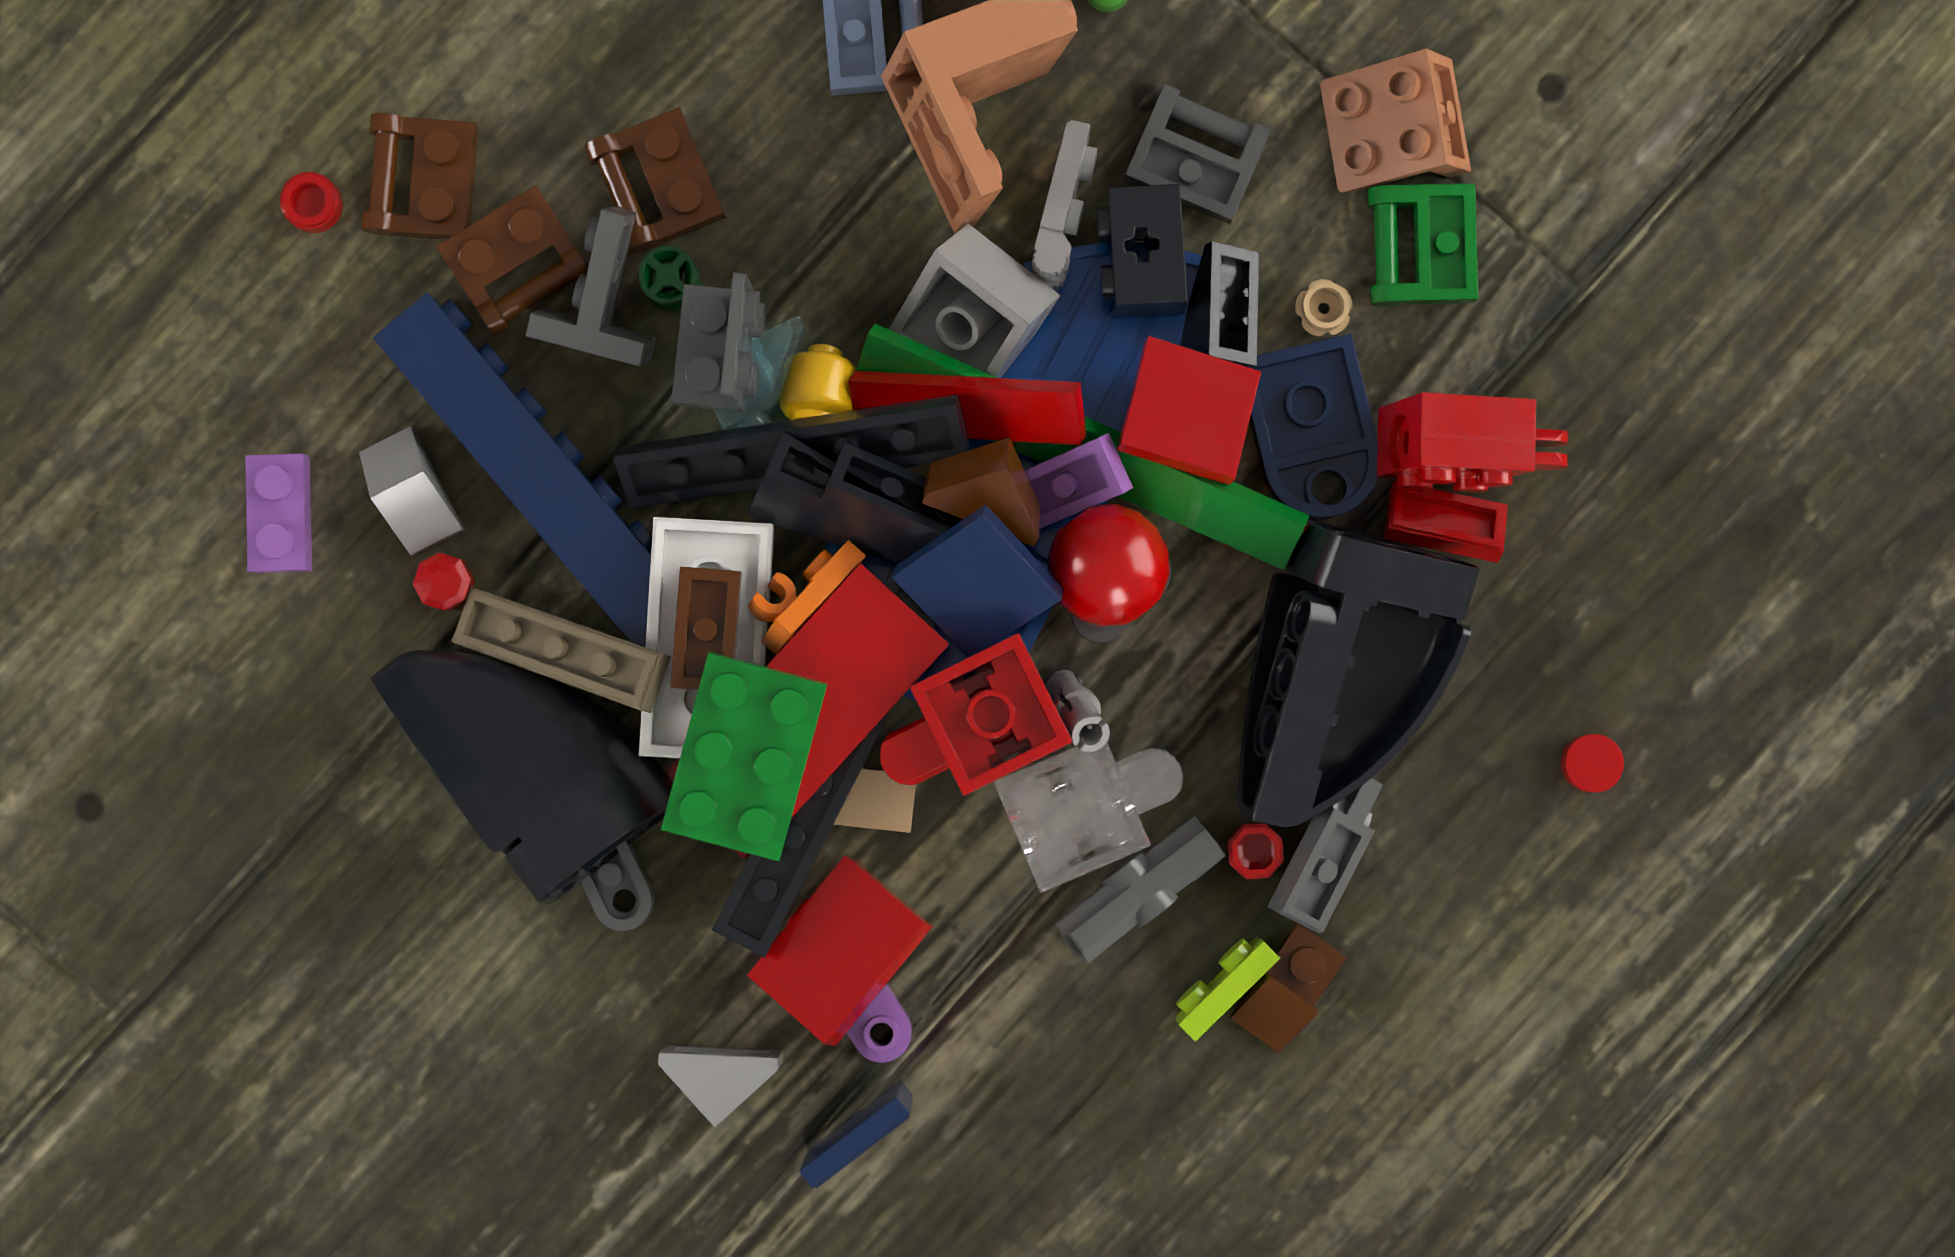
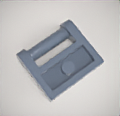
[823,0,924,96]

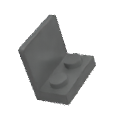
[671,272,766,412]

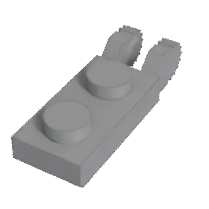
[1032,120,1098,291]

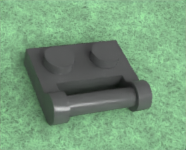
[1124,83,1272,225]

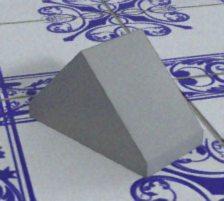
[359,426,465,556]
[658,1045,783,1127]

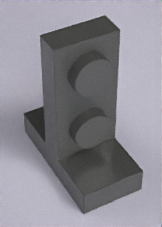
[526,206,656,366]

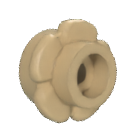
[1295,279,1353,336]

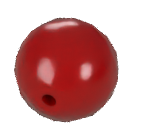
[1047,504,1170,627]

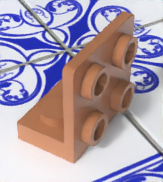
[1320,48,1471,194]

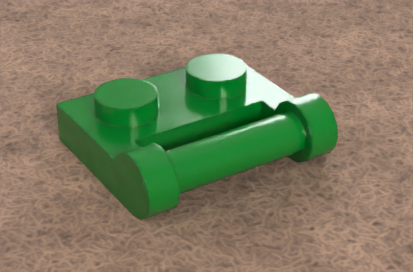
[1368,183,1478,307]

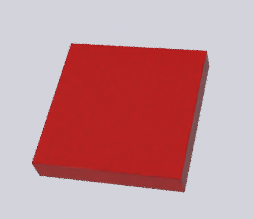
[1116,336,1261,485]

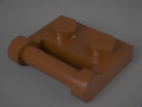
[584,107,726,255]
[362,113,479,240]
[436,184,589,336]

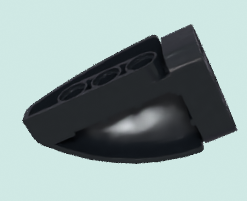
[1238,519,1480,827]
[370,650,673,904]

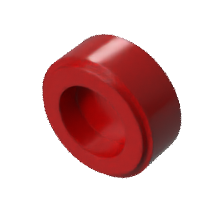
[280,172,343,233]
[1561,734,1624,793]

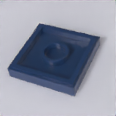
[892,504,1063,658]
[799,1079,913,1189]

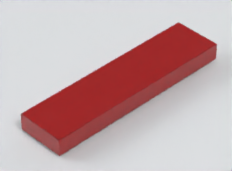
[848,371,1086,445]

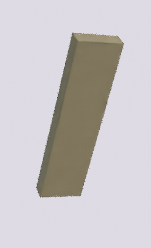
[452,587,671,713]

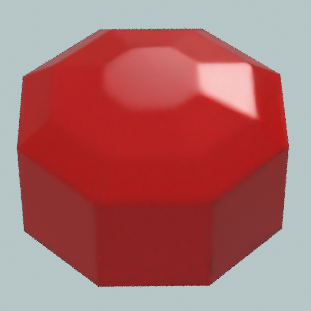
[413,553,475,612]
[1226,823,1284,879]

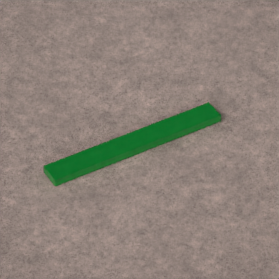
[856,323,1309,570]

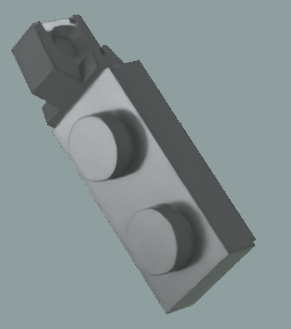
[1267,778,1383,934]

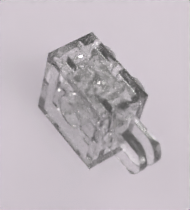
[993,743,1183,893]

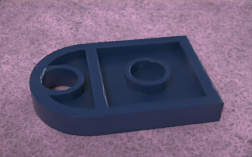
[1250,333,1378,519]

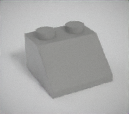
[889,224,1060,378]

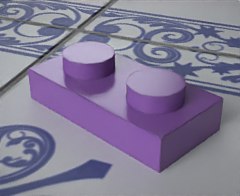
[1025,433,1133,529]
[245,453,312,573]

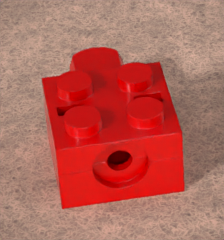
[1377,392,1568,492]
[880,633,1073,796]

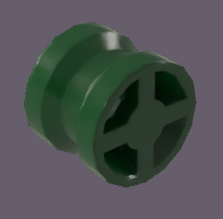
[638,246,702,312]

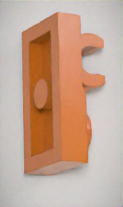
[747,540,866,655]

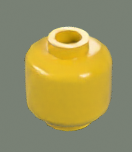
[779,344,857,420]

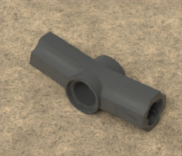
[1054,815,1225,964]

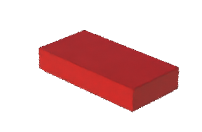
[1383,480,1508,563]

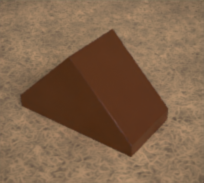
[922,437,1041,547]

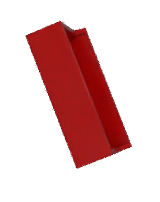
[747,855,933,1046]

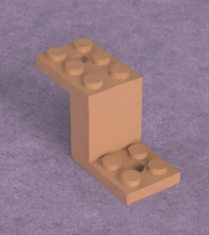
[881,0,1078,234]

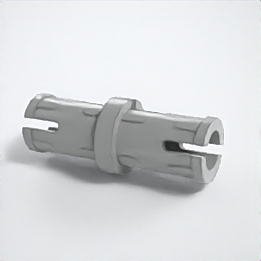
[1045,669,1110,752]

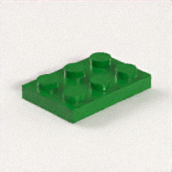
[661,651,828,861]

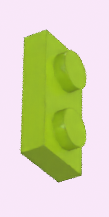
[1174,937,1280,1042]

